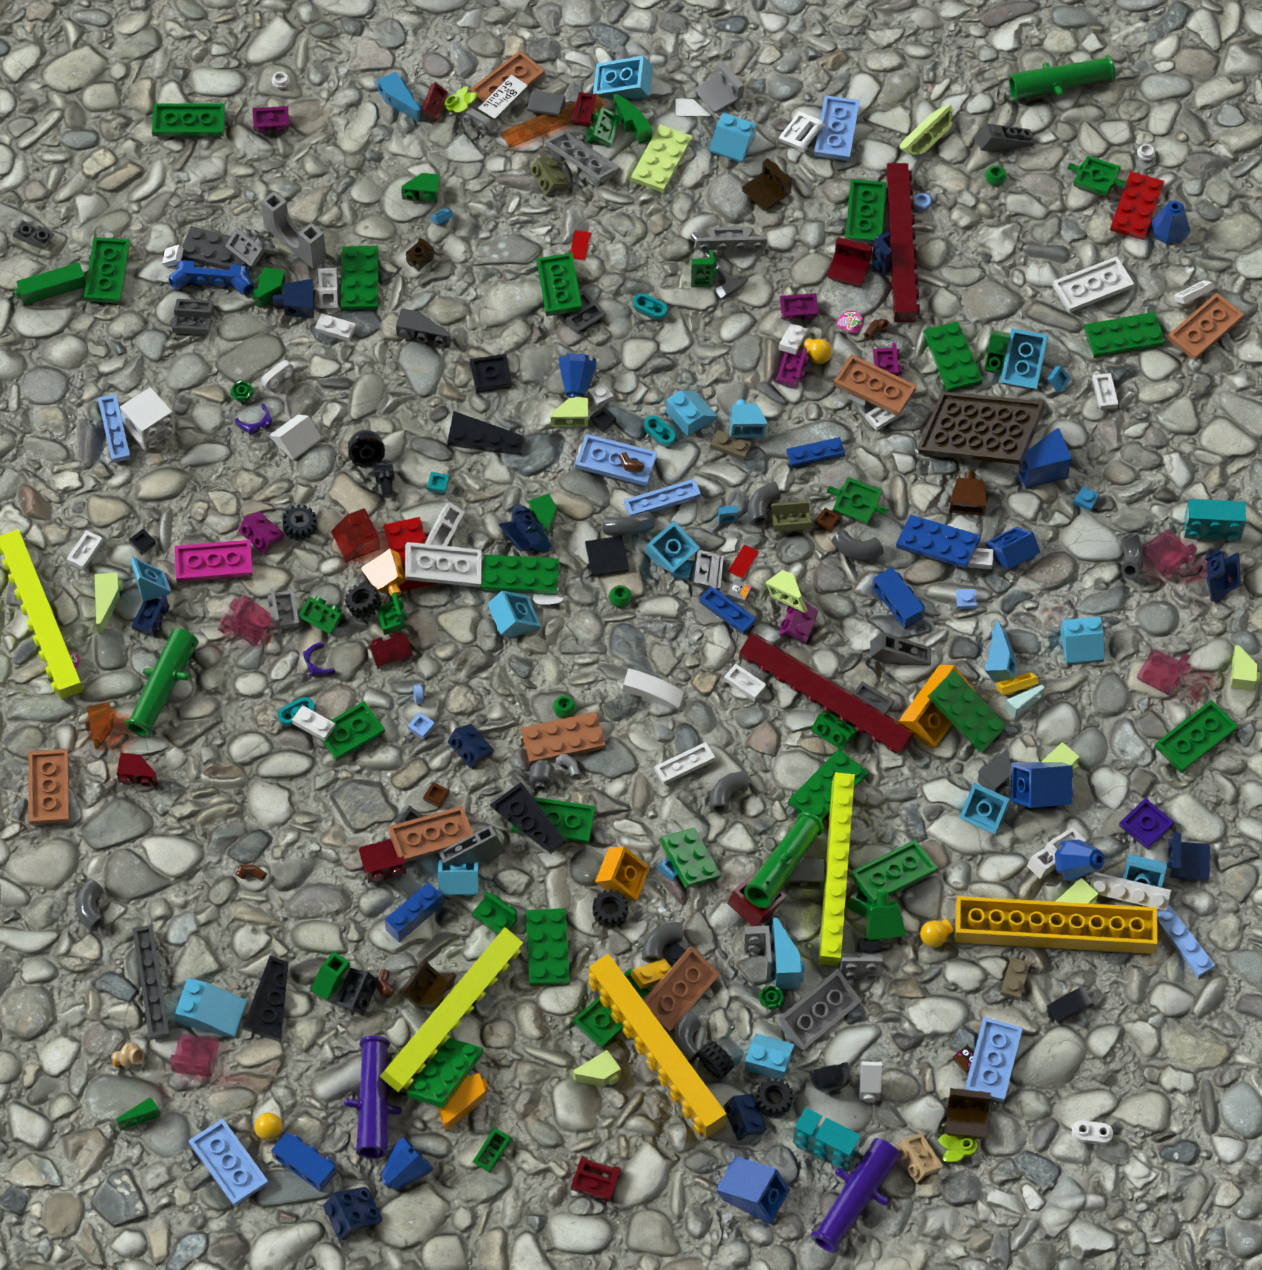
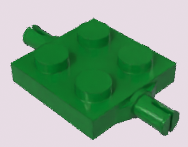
[1067,155,1127,197]
[827,477,889,525]

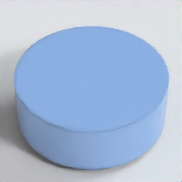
[914,193,931,211]
[413,685,424,704]

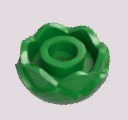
[984,166,1007,187]
[230,380,254,402]
[608,585,632,608]
[552,695,577,718]
[759,986,784,1010]

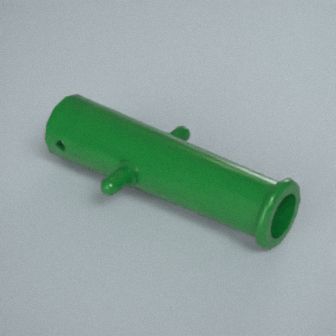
[1009,55,1116,101]
[124,628,199,737]
[744,812,824,908]

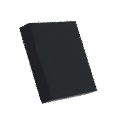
[470,354,512,393]
[585,536,629,577]

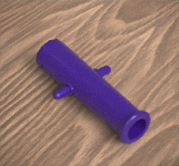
[344,1036,402,1158]
[811,1138,901,1253]

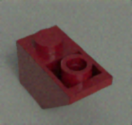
[117,753,158,787]

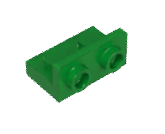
[586,107,621,147]
[691,250,717,287]
[298,596,346,635]
[811,711,858,750]
[471,891,518,935]

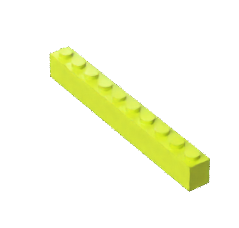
[0,529,83,699]
[818,772,855,966]
[379,927,523,1092]

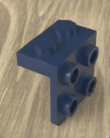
[1167,832,1210,881]
[323,1187,383,1241]

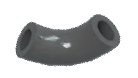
[747,482,780,526]
[603,512,655,536]
[831,531,884,560]
[1120,533,1144,580]
[709,771,748,812]
[76,878,104,932]
[642,922,683,963]
[672,1011,701,1064]

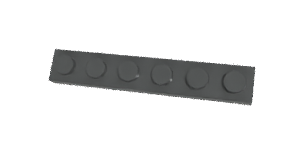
[132,925,170,1040]

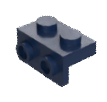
[872,232,892,275]
[132,595,170,636]
[448,724,495,768]
[723,1094,767,1141]

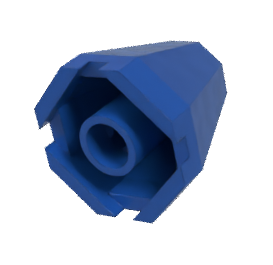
[1151,201,1190,245]
[559,353,597,398]
[1055,840,1105,881]
[381,1137,434,1190]

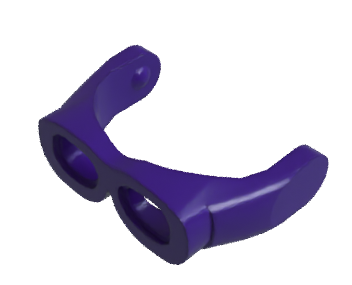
[235,403,272,435]
[303,642,335,677]

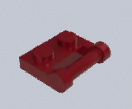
[571,1156,621,1202]

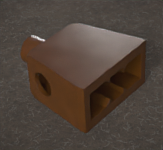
[949,471,986,516]

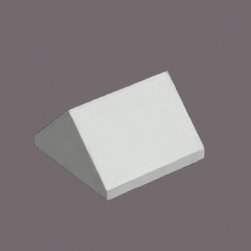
[269,414,322,461]

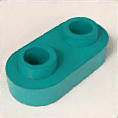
[633,293,667,320]
[644,415,675,447]
[278,697,315,727]

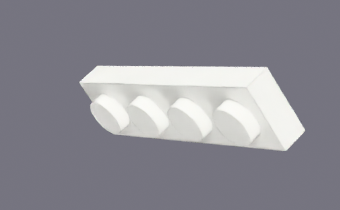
[1090,872,1171,911]

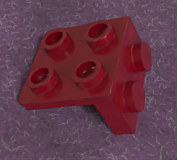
[827,237,873,286]
[359,839,406,883]

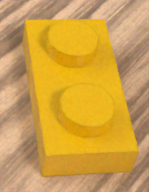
[995,672,1039,696]
[630,959,671,989]

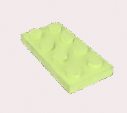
[631,124,692,193]

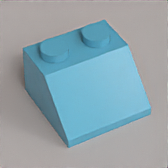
[709,113,756,163]
[666,390,718,436]
[644,521,700,573]
[487,591,541,637]
[1060,617,1105,665]
[1122,854,1167,888]
[438,859,479,897]
[744,1033,795,1081]

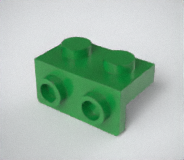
[377,592,408,635]

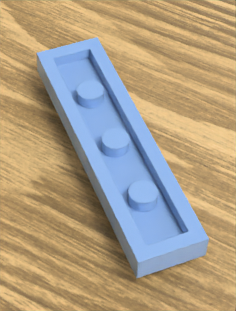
[98,394,130,463]
[624,479,701,516]
[1157,905,1215,978]

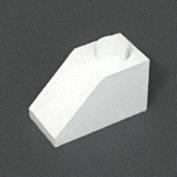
[859,1061,882,1103]

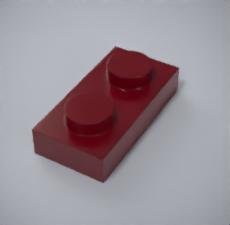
[421,82,448,121]
[572,92,596,127]

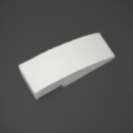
[425,502,465,546]
[623,668,684,710]
[1027,827,1086,879]

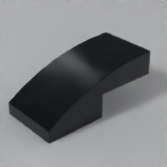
[1047,986,1094,1024]

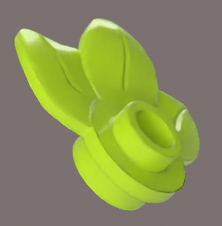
[445,86,478,113]
[938,1134,978,1162]

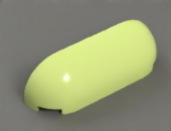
[900,105,953,155]

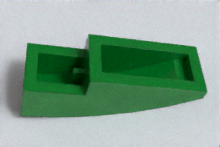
[613,94,652,144]

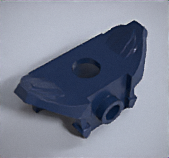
[499,504,552,552]
[1205,548,1241,603]

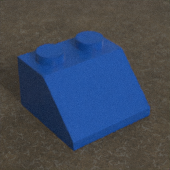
[985,527,1041,569]

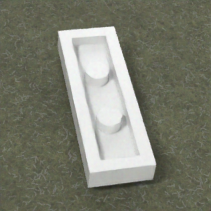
[654,742,715,785]

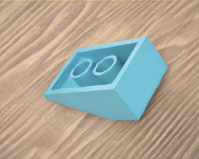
[593,56,653,99]
[1000,328,1049,389]
[772,918,805,990]
[175,978,247,1038]

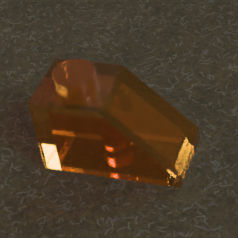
[86,702,117,749]

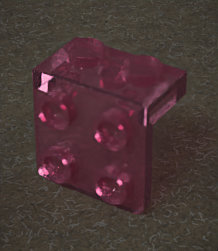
[1142,529,1197,577]
[218,595,272,646]
[1137,649,1191,696]
[170,1033,219,1077]

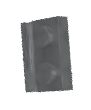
[692,550,724,591]

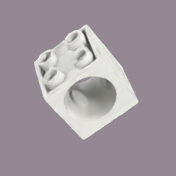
[120,387,176,451]

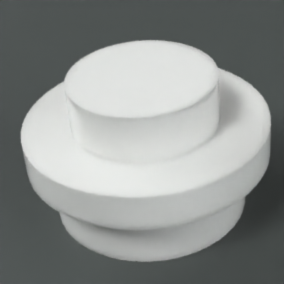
[272,72,290,89]
[1137,144,1155,161]

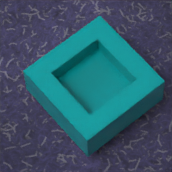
[427,472,450,495]

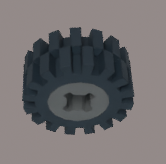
[283,504,317,541]

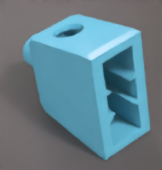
[729,399,767,438]

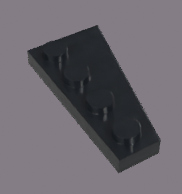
[447,411,524,455]
[490,782,566,854]
[243,956,289,1042]

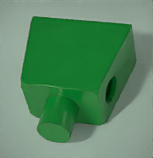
[865,892,906,940]

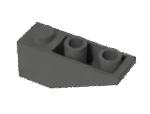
[976,123,1035,152]
[396,308,451,347]

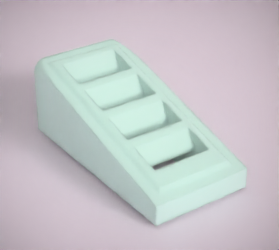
[1005,685,1045,718]

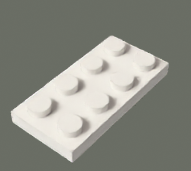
[1052,257,1134,313]
[405,542,481,587]

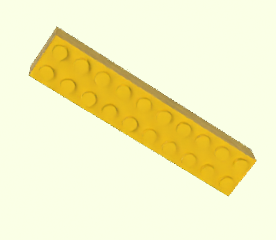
[954,896,1157,954]
[588,953,726,1139]

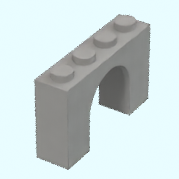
[261,191,326,269]

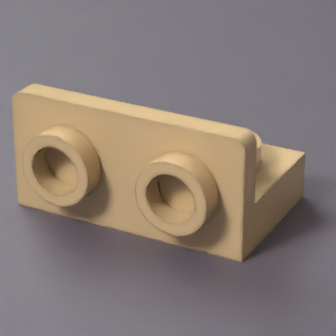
[896,1133,943,1183]

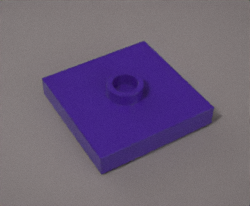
[1119,798,1175,850]

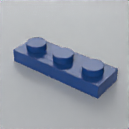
[786,437,845,468]
[699,586,756,635]

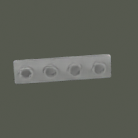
[694,226,768,251]

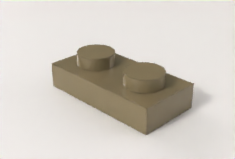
[710,430,752,461]
[1000,957,1031,1000]

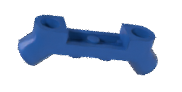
[168,261,253,295]

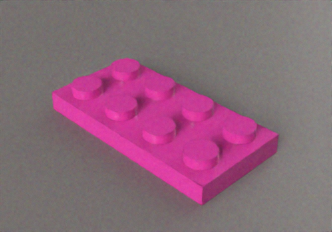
[174,540,253,582]

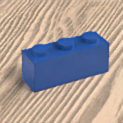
[872,567,925,629]
[384,882,443,942]
[271,1132,336,1192]

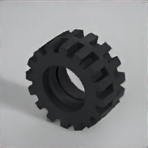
[345,583,382,619]
[592,889,628,928]
[697,1041,734,1079]
[756,1078,793,1118]

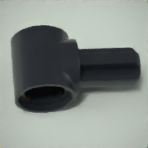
[374,463,395,498]

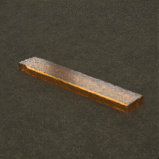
[501,93,604,148]

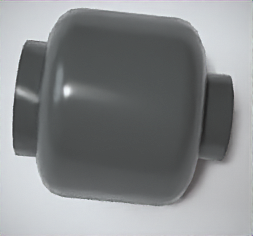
[529,760,555,791]

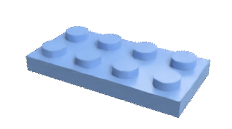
[814,95,860,161]
[575,434,657,486]
[965,1017,1023,1103]
[188,1119,269,1207]

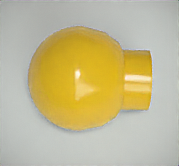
[803,338,832,364]
[920,919,953,948]
[254,1112,283,1142]

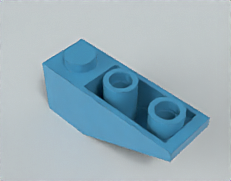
[377,72,422,121]
[985,622,1017,681]

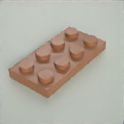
[469,50,545,104]
[1167,293,1244,361]
[833,354,917,417]
[521,712,606,765]
[28,749,69,825]
[388,806,473,862]
[643,946,720,1033]

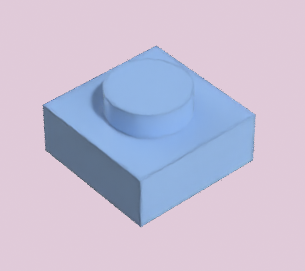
[956,589,977,610]
[408,712,435,739]

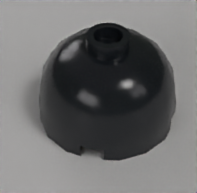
[347,430,385,467]
[809,1062,850,1096]

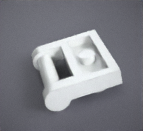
[779,112,825,153]

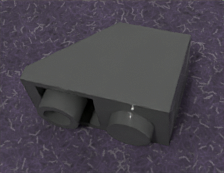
[977,749,1009,793]

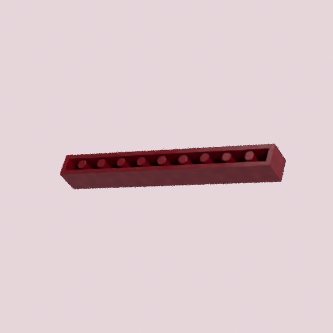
[886,163,920,322]
[739,633,916,754]

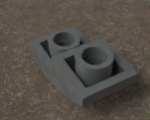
[13,220,54,249]

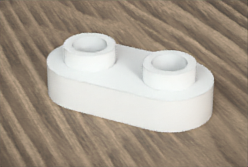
[261,360,293,390]
[1071,1121,1113,1145]

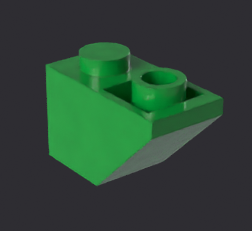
[401,173,440,202]
[253,267,286,308]
[984,330,1010,373]
[528,493,557,536]
[311,951,351,1002]

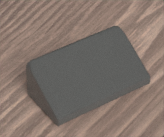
[527,90,566,116]

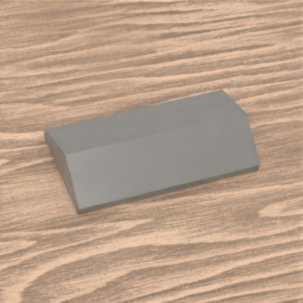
[544,131,620,183]
[778,969,862,1051]

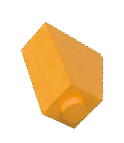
[437,1073,489,1131]

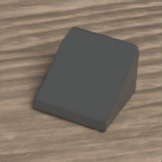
[394,805,423,824]

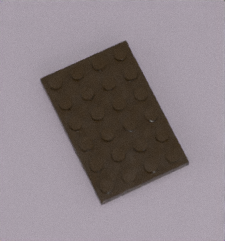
[917,391,1046,465]

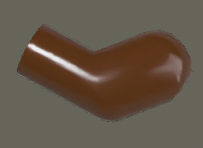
[864,319,890,339]
[619,452,644,473]
[236,864,267,881]
[376,969,394,998]

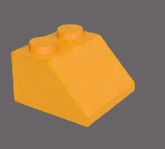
[595,846,650,901]

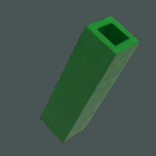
[15,262,86,305]

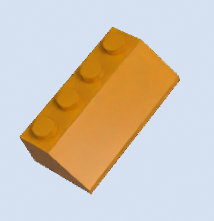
[899,665,976,748]

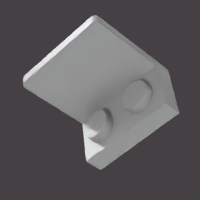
[695,62,744,113]
[225,228,279,267]
[744,926,775,979]
[840,953,883,980]

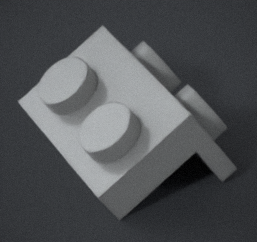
[267,588,300,630]

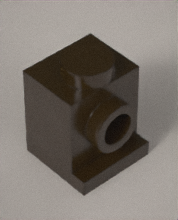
[406,237,434,271]

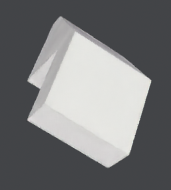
[318,268,338,309]

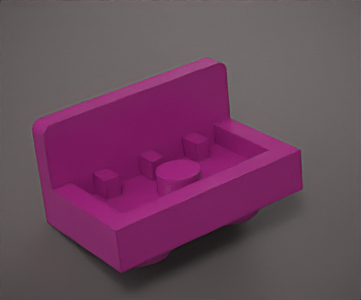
[252,106,289,133]
[779,293,819,321]
[873,343,902,376]
[776,348,810,388]
[239,512,285,554]
[779,601,819,644]

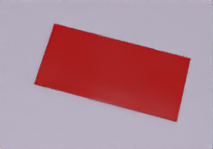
[570,230,591,260]
[728,544,759,579]

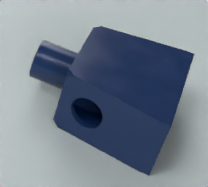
[273,279,314,318]

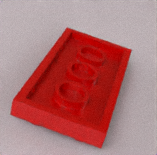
[1110,171,1165,240]
[383,517,437,592]

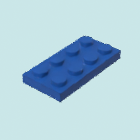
[896,514,981,569]

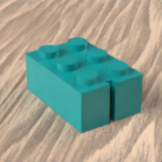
[1184,499,1246,541]
[793,1107,861,1171]

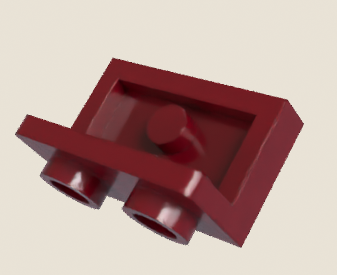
[368,631,413,667]

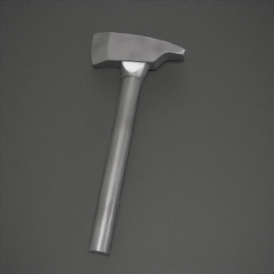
[690,232,749,299]

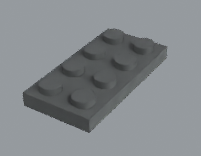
[181,226,251,272]

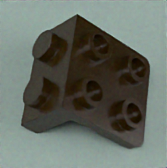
[742,158,792,211]
[400,961,457,1008]
[946,1088,991,1140]

